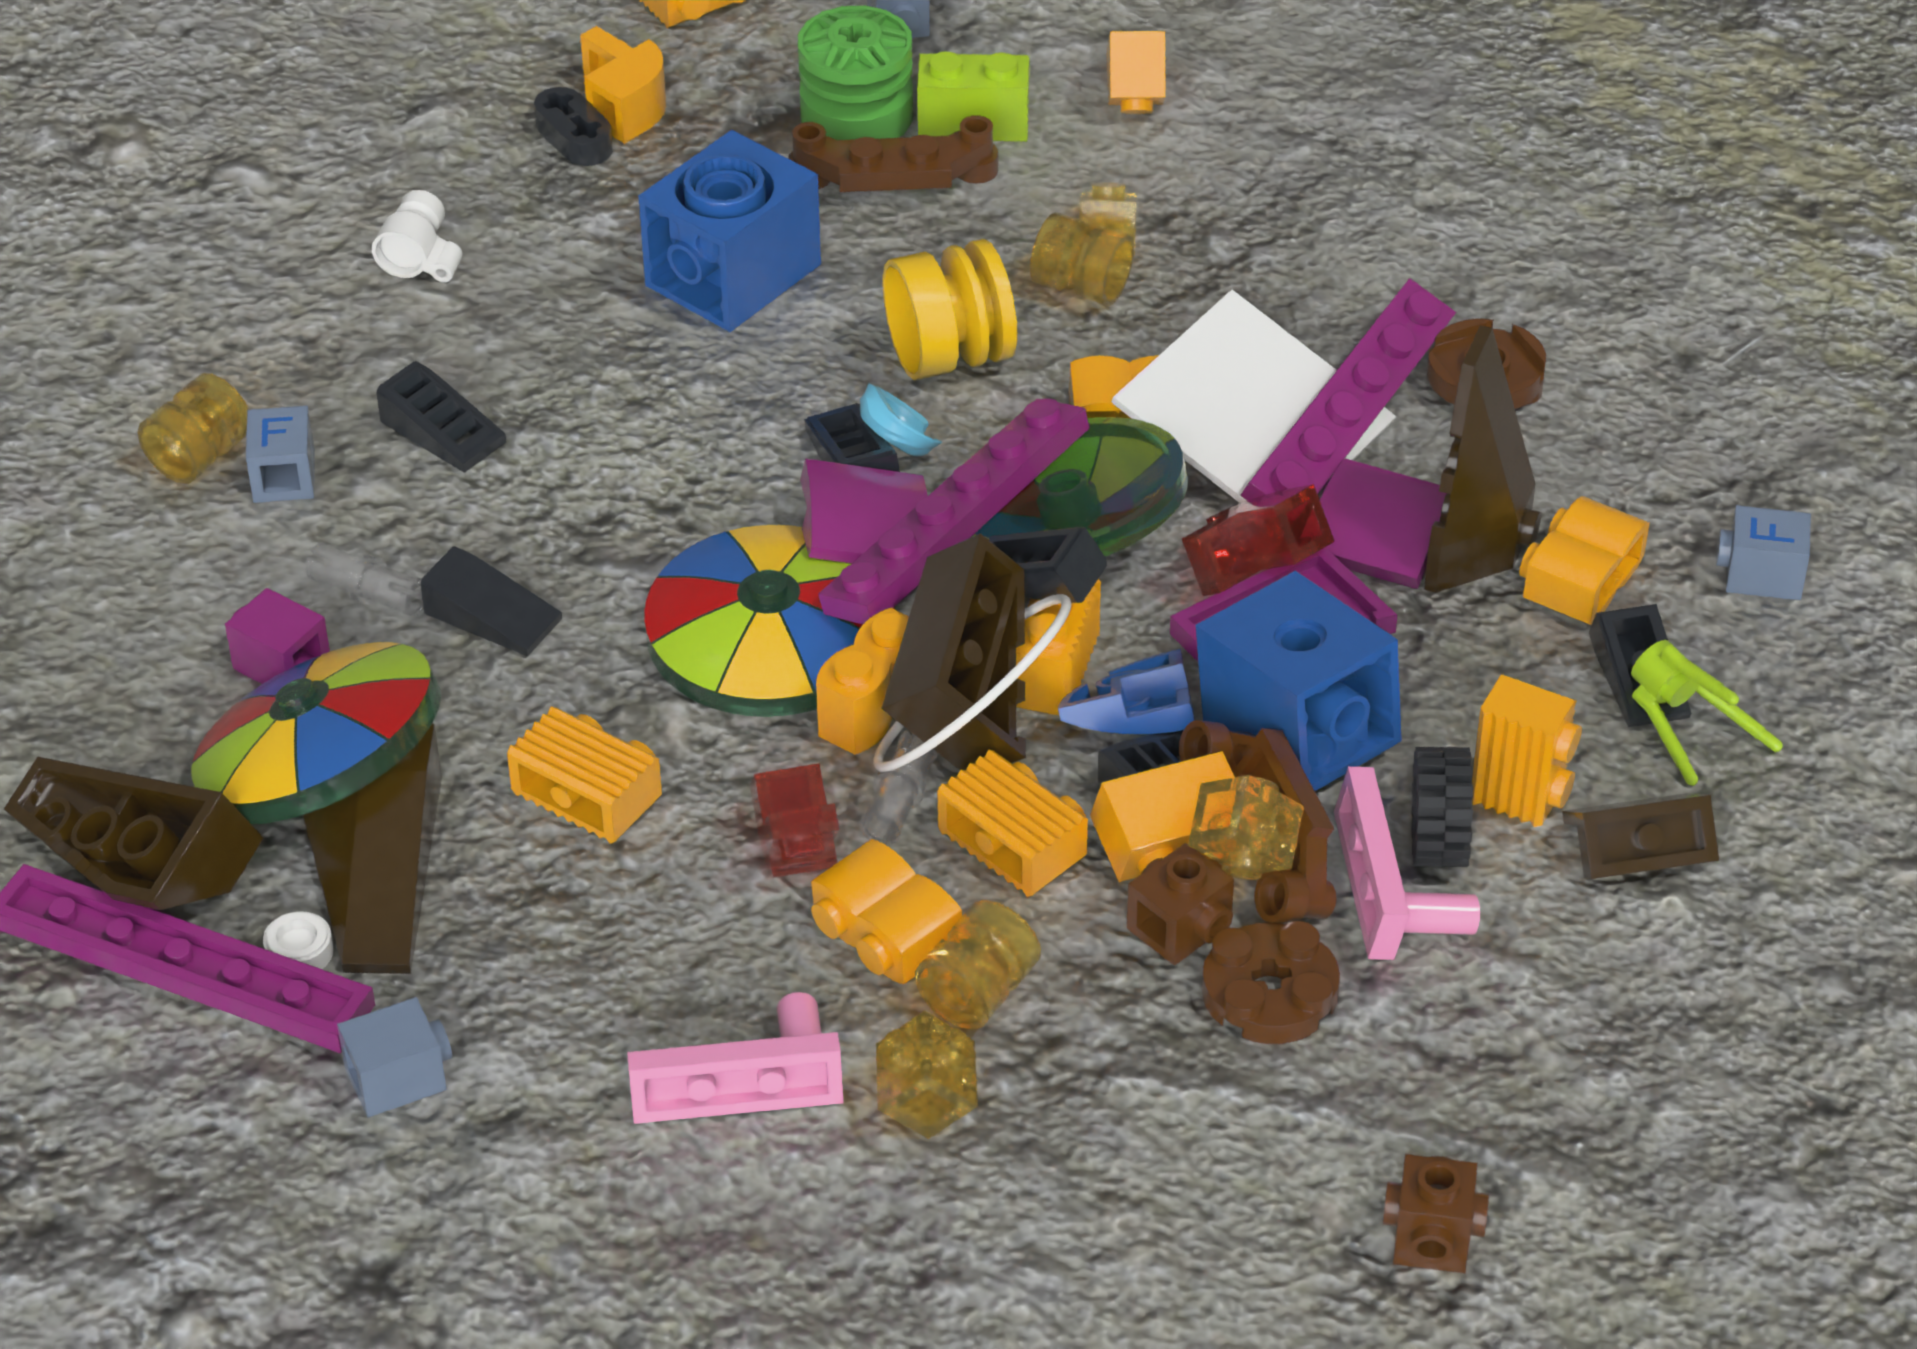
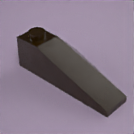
[1424,325,1542,593]

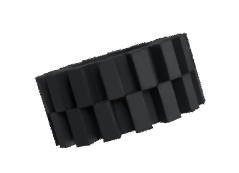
[1411,747,1473,867]

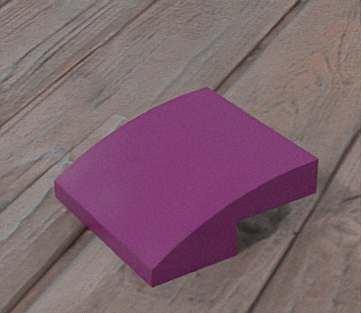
[800,458,928,563]
[1300,458,1446,590]

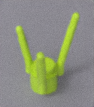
[1631,640,1783,786]

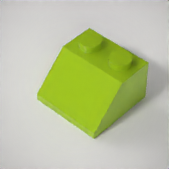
[917,52,1030,142]

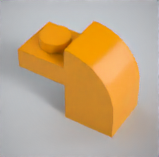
[580,26,666,144]

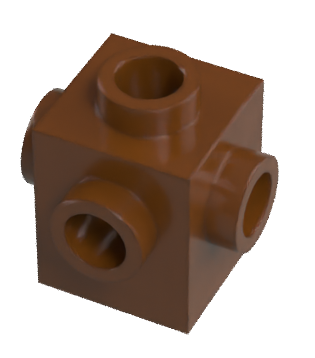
[1127,843,1234,966]
[1383,1154,1489,1274]

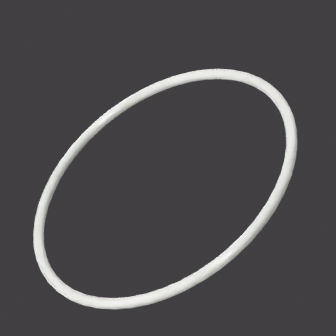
[873,594,1071,772]

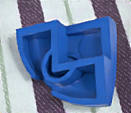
[1058,649,1195,734]

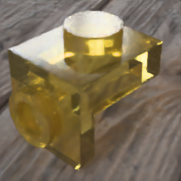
[1078,183,1137,258]

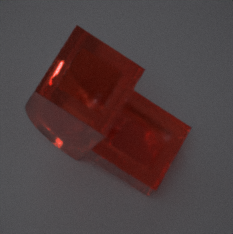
[1181,484,1335,596]
[750,763,840,878]

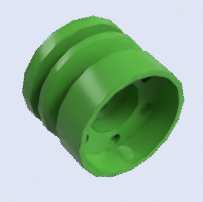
[798,6,913,140]

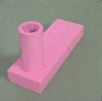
[1334,766,1480,960]
[627,992,843,1124]

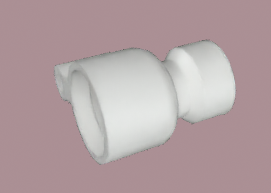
[372,190,463,282]

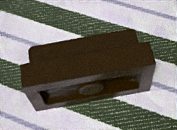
[1562,793,1720,879]

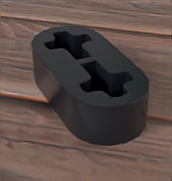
[534,87,613,166]

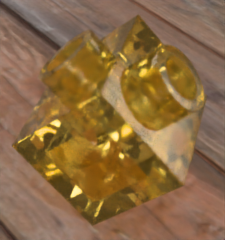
[1188,775,1304,880]
[876,1010,978,1139]

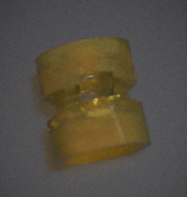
[1030,212,1134,306]
[137,373,249,484]
[915,900,1041,1030]

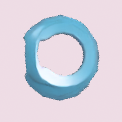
[860,383,943,457]

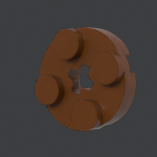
[1427,318,1546,409]
[1202,921,1340,1044]

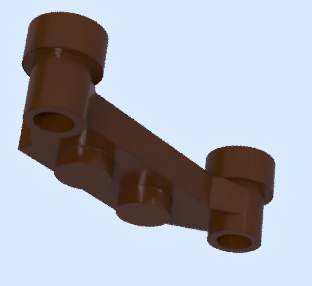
[788,115,999,192]
[1179,720,1336,924]

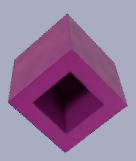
[225,588,330,699]

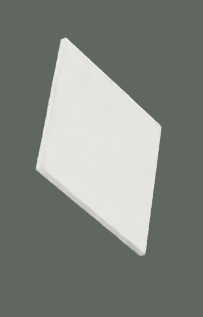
[1111,290,1397,534]

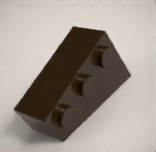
[881,533,1026,771]

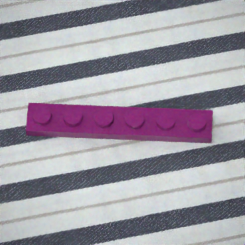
[1240,278,1456,532]
[818,398,1090,624]
[0,864,375,1053]

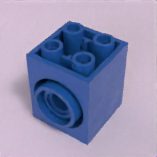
[638,130,821,332]
[1195,571,1402,791]

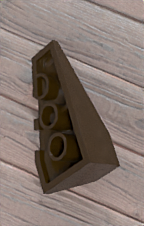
[303,723,442,974]
[4,757,264,910]

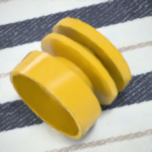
[882,239,1017,381]

